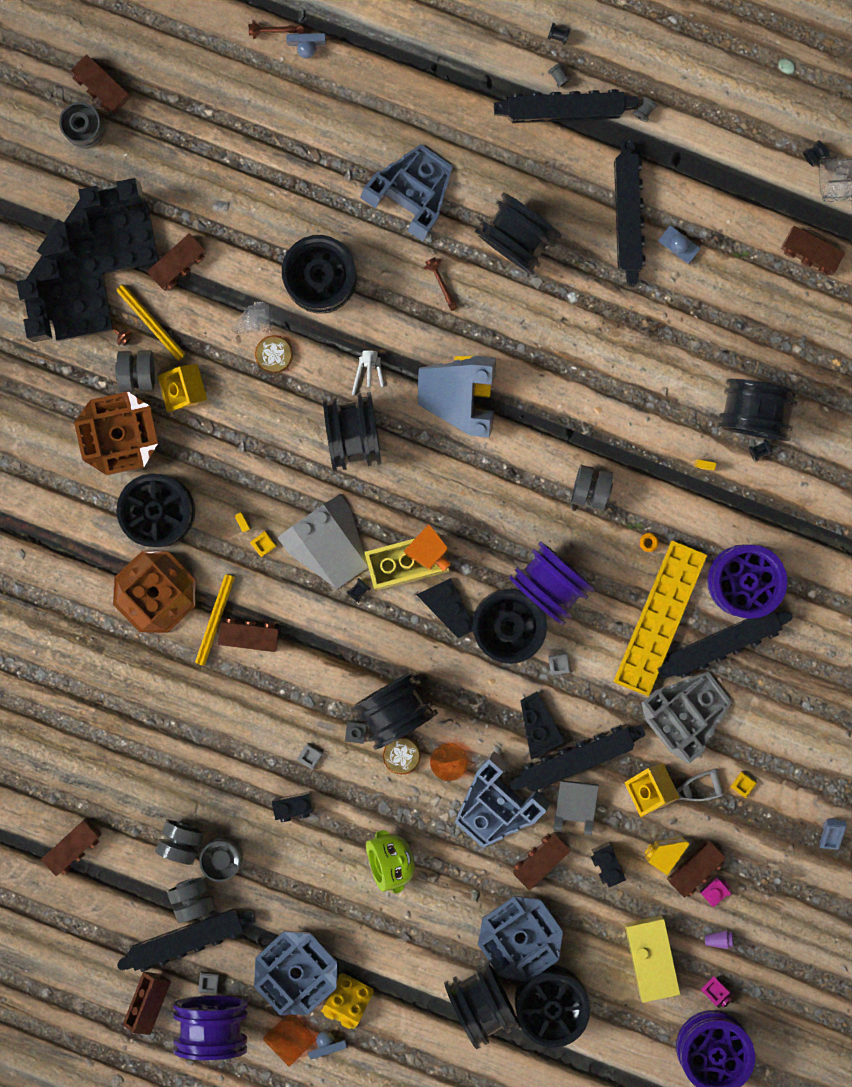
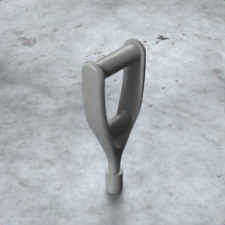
[676,768,725,801]

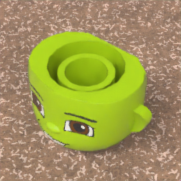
[366,830,415,894]

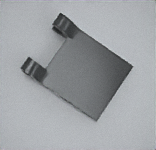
[553,780,599,835]

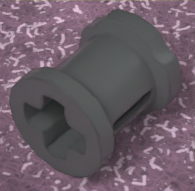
[547,62,572,88]
[633,97,657,123]

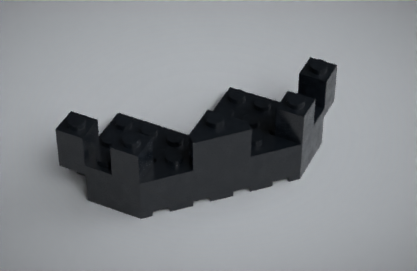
[16,178,159,342]

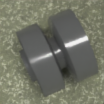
[59,102,105,149]
[115,350,155,392]
[571,465,613,512]
[155,820,204,865]
[199,837,243,882]
[166,877,216,923]

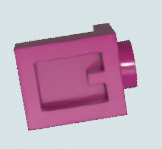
[700,877,731,907]
[701,976,733,1008]

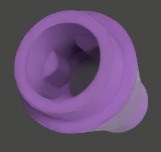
[705,930,733,949]

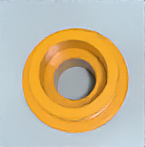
[639,533,659,552]

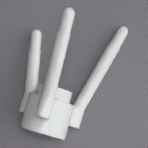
[352,351,384,396]

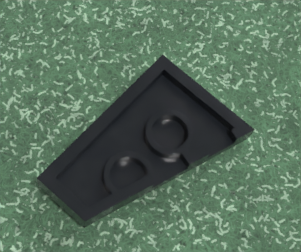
[416,578,473,638]
[520,691,565,760]

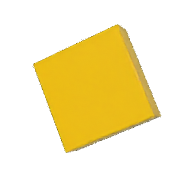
[694,459,716,471]
[235,512,251,532]
[250,531,277,558]
[730,771,757,798]

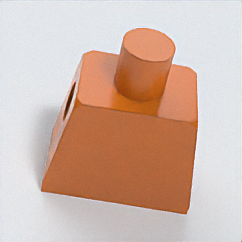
[404,524,452,572]

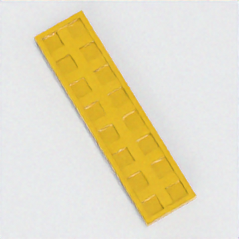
[613,540,707,697]

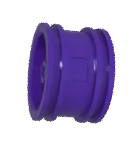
[707,545,787,619]
[676,1010,755,1087]

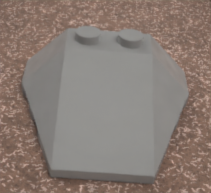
[278,494,368,589]
[641,672,731,764]

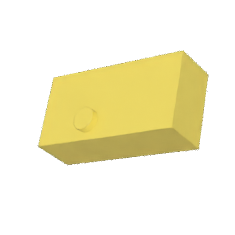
[365,532,449,591]
[624,915,680,1003]

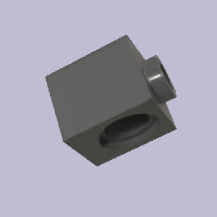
[345,721,367,744]

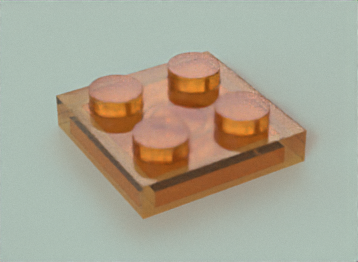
[263,1014,316,1067]

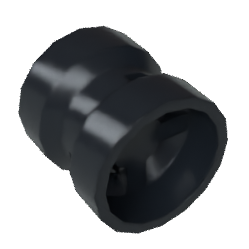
[803,140,830,167]

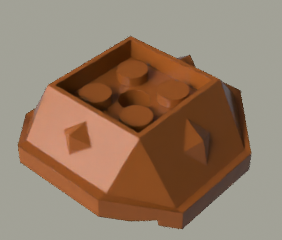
[74,392,159,475]
[113,551,196,633]

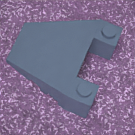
[360,144,453,241]
[418,356,496,438]
[455,751,551,848]

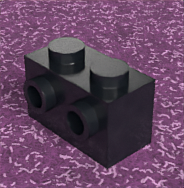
[272,791,314,822]
[590,842,626,888]

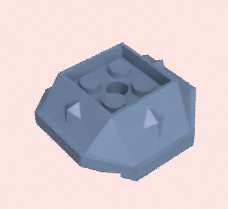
[478,896,563,982]
[254,930,337,1015]

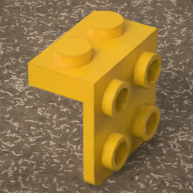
[321,973,374,1029]

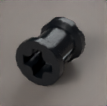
[547,22,571,45]
[748,439,773,462]
[346,578,371,603]

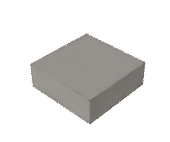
[548,653,570,675]
[297,743,323,770]
[198,972,220,994]

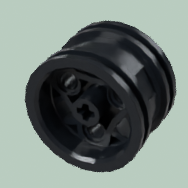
[717,378,800,441]

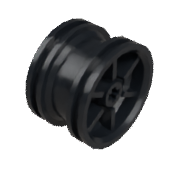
[474,192,562,275]
[282,235,357,314]
[323,392,382,472]
[116,473,196,547]
[472,589,547,664]
[351,671,438,750]
[444,960,520,1050]
[514,965,590,1048]

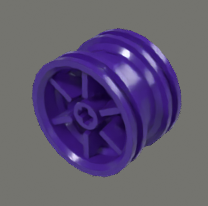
[508,541,596,626]
[173,995,248,1060]

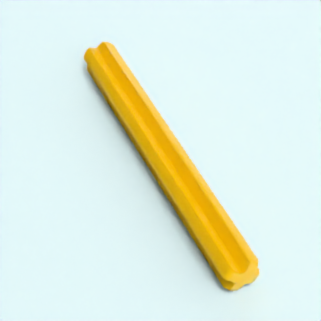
[117,284,185,361]
[195,574,235,666]

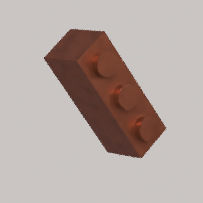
[71,54,131,114]
[781,226,846,276]
[147,233,207,291]
[218,618,279,652]
[40,818,101,876]
[513,832,571,891]
[666,840,726,898]
[122,971,171,1035]

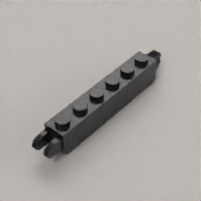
[494,89,639,124]
[614,140,646,287]
[657,611,793,679]
[509,724,645,792]
[117,908,256,972]

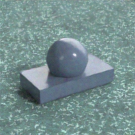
[286,33,326,59]
[658,226,700,264]
[820,818,847,850]
[308,1031,348,1060]

